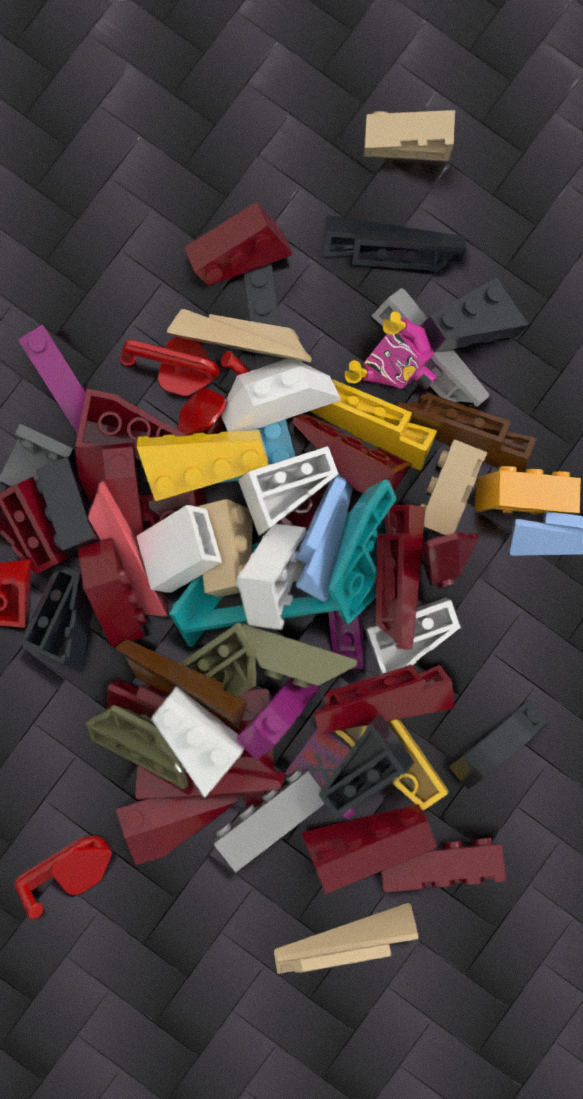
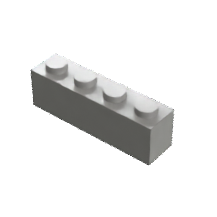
[214,767,325,872]

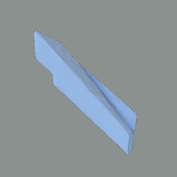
[295,473,353,602]
[509,511,583,556]

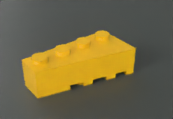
[137,430,269,501]
[334,719,449,811]

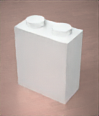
[136,505,222,593]

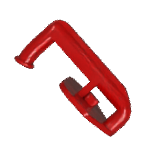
[120,338,220,397]
[177,351,251,436]
[14,835,112,919]

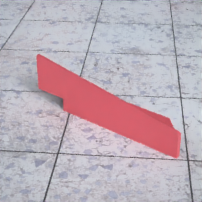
[88,481,168,617]

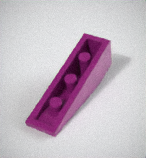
[18,325,86,435]
[328,610,364,669]
[236,677,319,760]

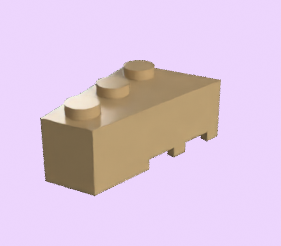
[364,110,455,161]
[420,439,487,537]
[196,499,253,598]

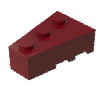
[184,201,293,286]
[0,477,72,575]
[77,538,147,647]

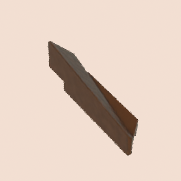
[396,393,537,473]
[116,639,246,728]

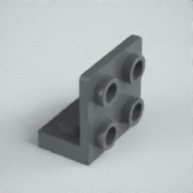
[0,424,76,487]

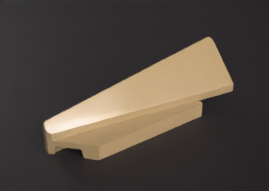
[167,309,312,363]
[274,903,419,974]

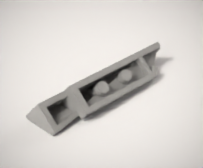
[372,288,489,406]

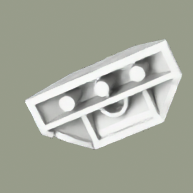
[221,359,340,432]

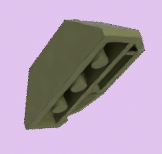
[180,623,256,697]
[241,624,357,689]
[86,705,188,789]

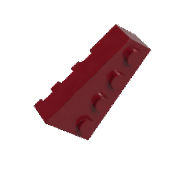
[301,804,437,894]
[381,838,506,892]

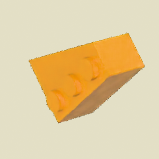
[475,466,581,515]

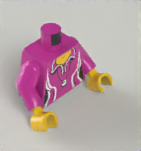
[345,311,437,390]

